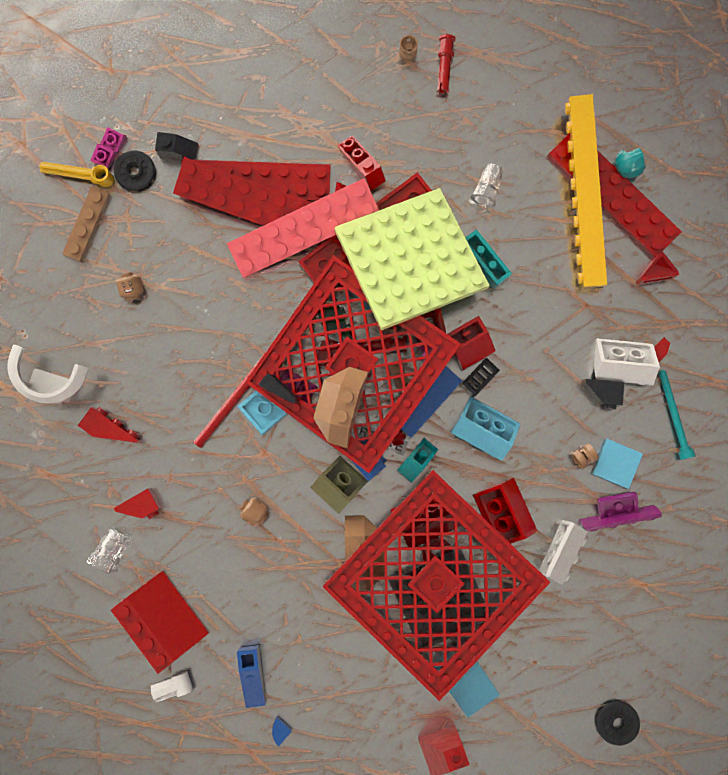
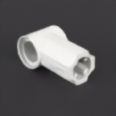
[151,671,193,702]

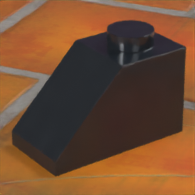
[155,132,199,160]
[581,379,625,410]

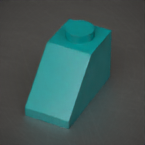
[397,437,439,483]

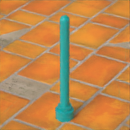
[659,370,696,460]

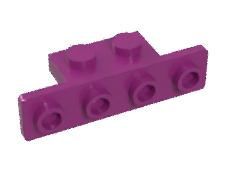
[580,491,662,532]

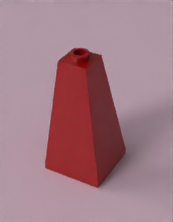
[418,725,470,775]

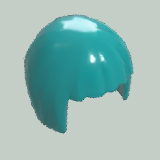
[614,148,646,178]

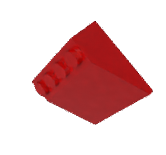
[111,571,210,674]

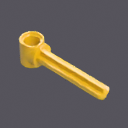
[39,162,114,188]

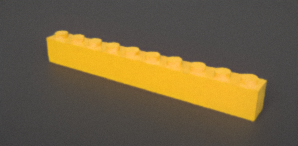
[565,94,607,289]

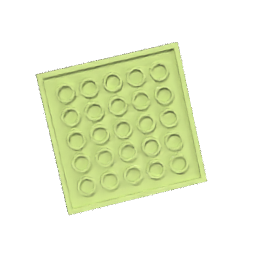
[335,188,489,330]

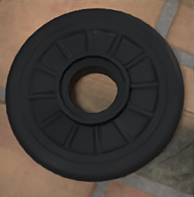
[114,150,155,190]
[597,701,640,746]

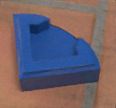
[272,716,292,747]

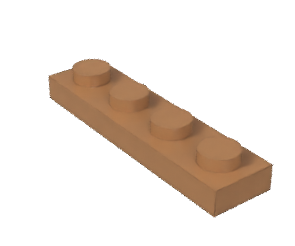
[62,186,111,263]

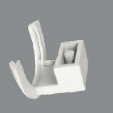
[8,345,89,405]

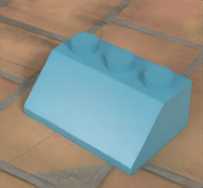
[451,396,520,461]

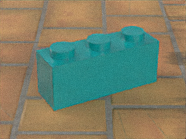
[465,229,512,290]

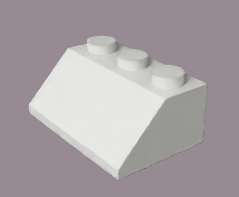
[594,338,660,385]
[539,520,588,585]

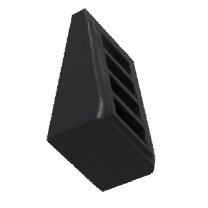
[460,357,500,397]
[258,374,300,404]

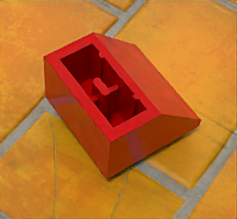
[447,316,496,370]

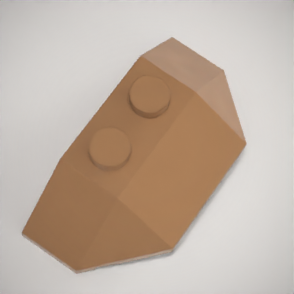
[314,367,369,448]
[345,515,385,591]

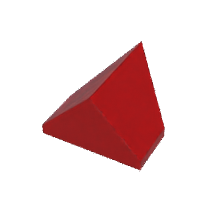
[636,251,679,285]

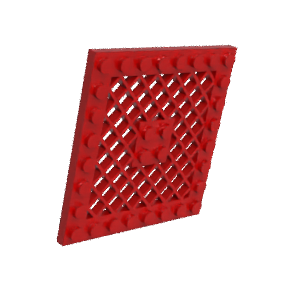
[245,256,461,473]
[322,470,550,701]

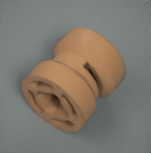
[399,35,418,61]
[571,443,599,469]

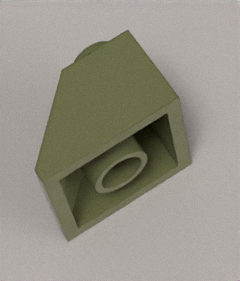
[310,456,368,514]

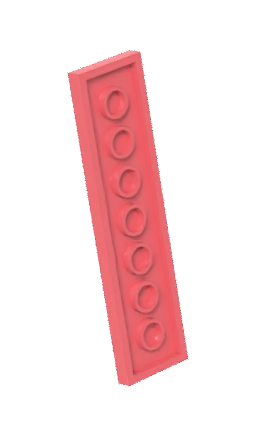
[227,178,379,278]

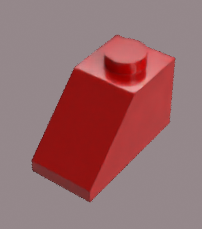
[114,488,163,520]

